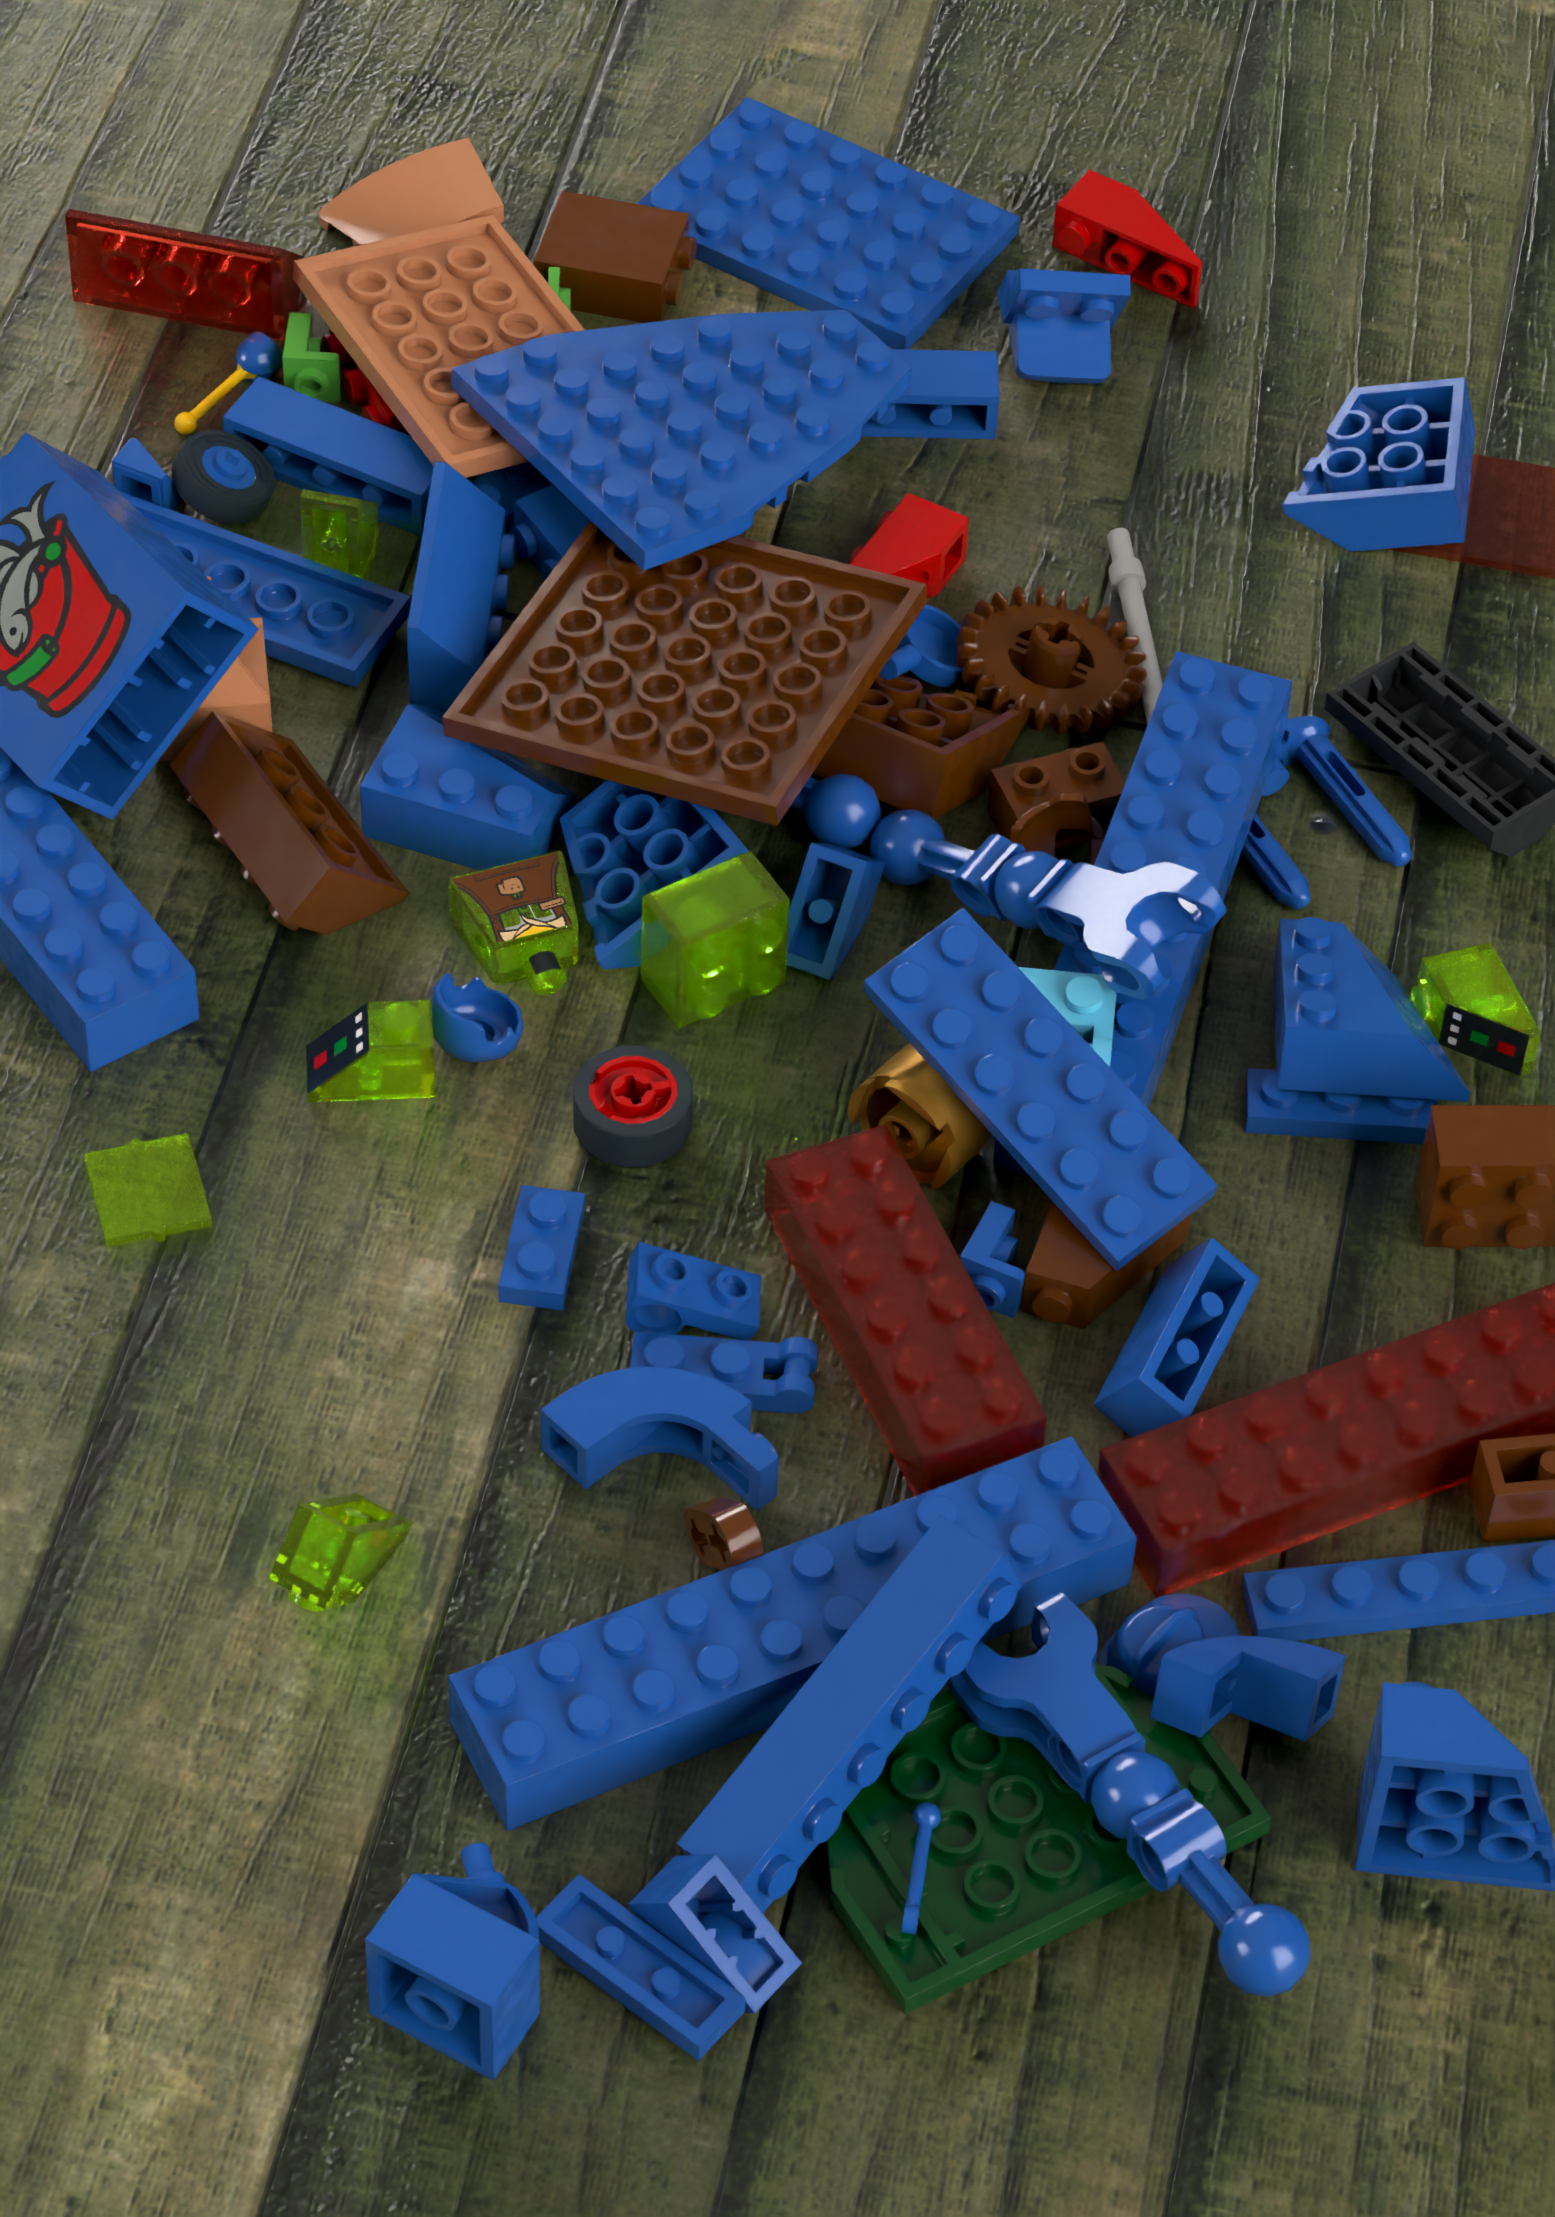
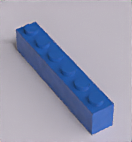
[677,1515,1022,1913]

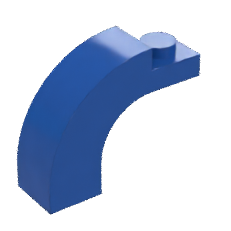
[541,1366,779,1511]

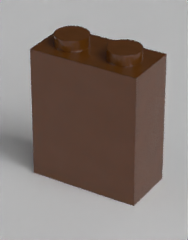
[533,191,697,323]

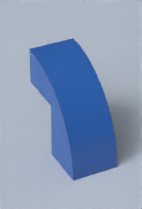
[1150,1636,1346,1742]

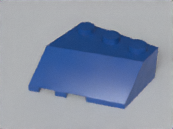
[1282,377,1475,552]
[559,780,773,969]
[1272,917,1470,1102]

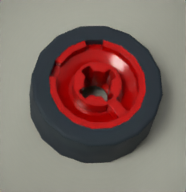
[573,1045,693,1167]

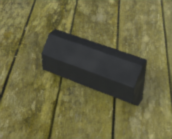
[1324,641,1555,857]

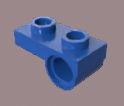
[625,1242,761,1341]

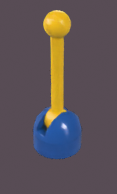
[174,332,283,435]

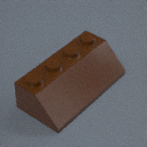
[169,711,409,935]

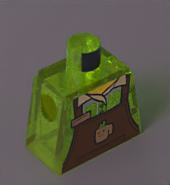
[449,850,578,995]

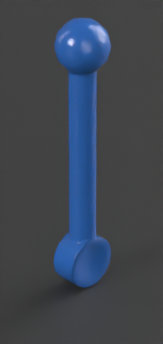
[901,1802,941,1935]

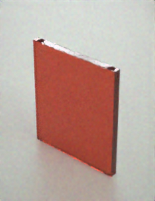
[1388,454,1555,579]

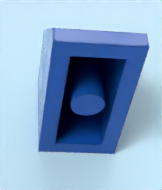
[773,843,885,980]

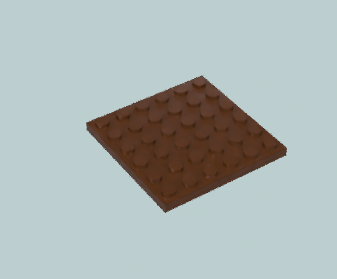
[442,520,927,826]

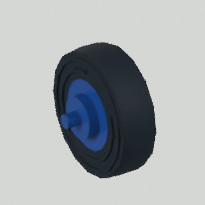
[171,430,276,525]

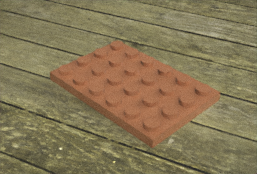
[292,214,585,478]

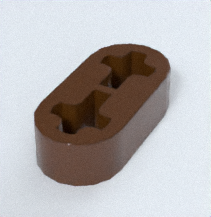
[685,1497,764,1570]

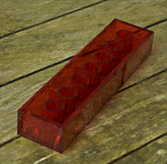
[1097,1283,1555,1598]

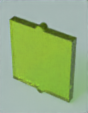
[84,1133,212,1247]

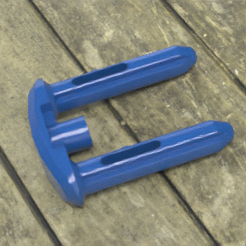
[1241,716,1412,910]

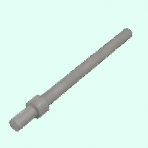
[1107,528,1163,726]

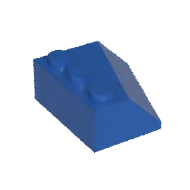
[360,704,577,871]
[1355,1682,1555,1891]

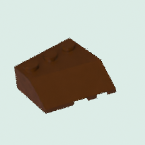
[810,674,1030,820]

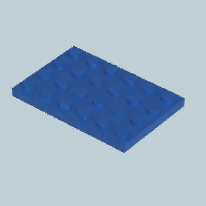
[637,97,1020,349]

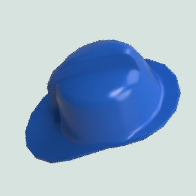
[1097,1593,1240,1697]

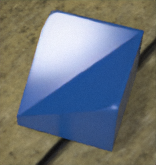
[112,437,183,511]

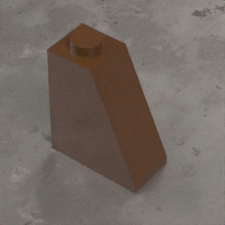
[1021,1202,1192,1329]

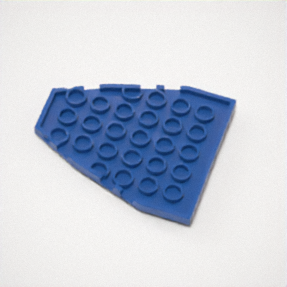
[451,310,912,571]

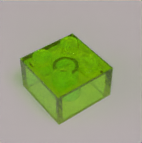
[641,851,790,1029]

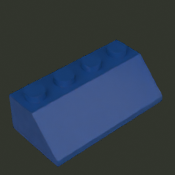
[407,462,516,713]

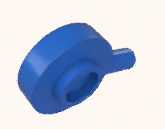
[879,605,964,687]

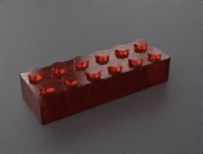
[764,1124,1047,1496]

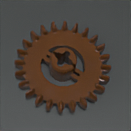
[955,585,1147,734]

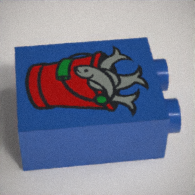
[0,432,259,820]

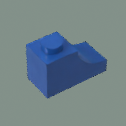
[628,1854,802,2013]

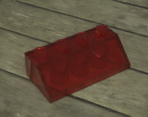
[65,209,305,341]

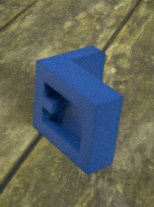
[955,1201,1025,1318]

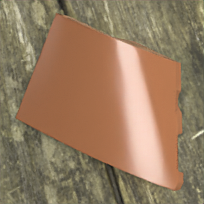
[318,137,504,247]

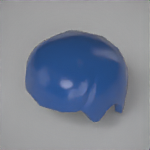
[428,973,524,1062]

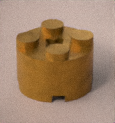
[848,1044,994,1190]

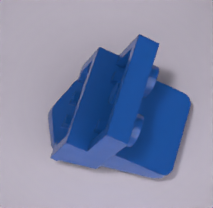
[997,268,1131,383]

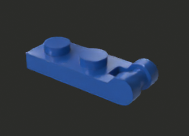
[630,1331,819,1414]

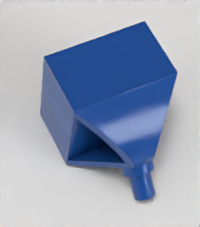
[365,1843,540,2081]

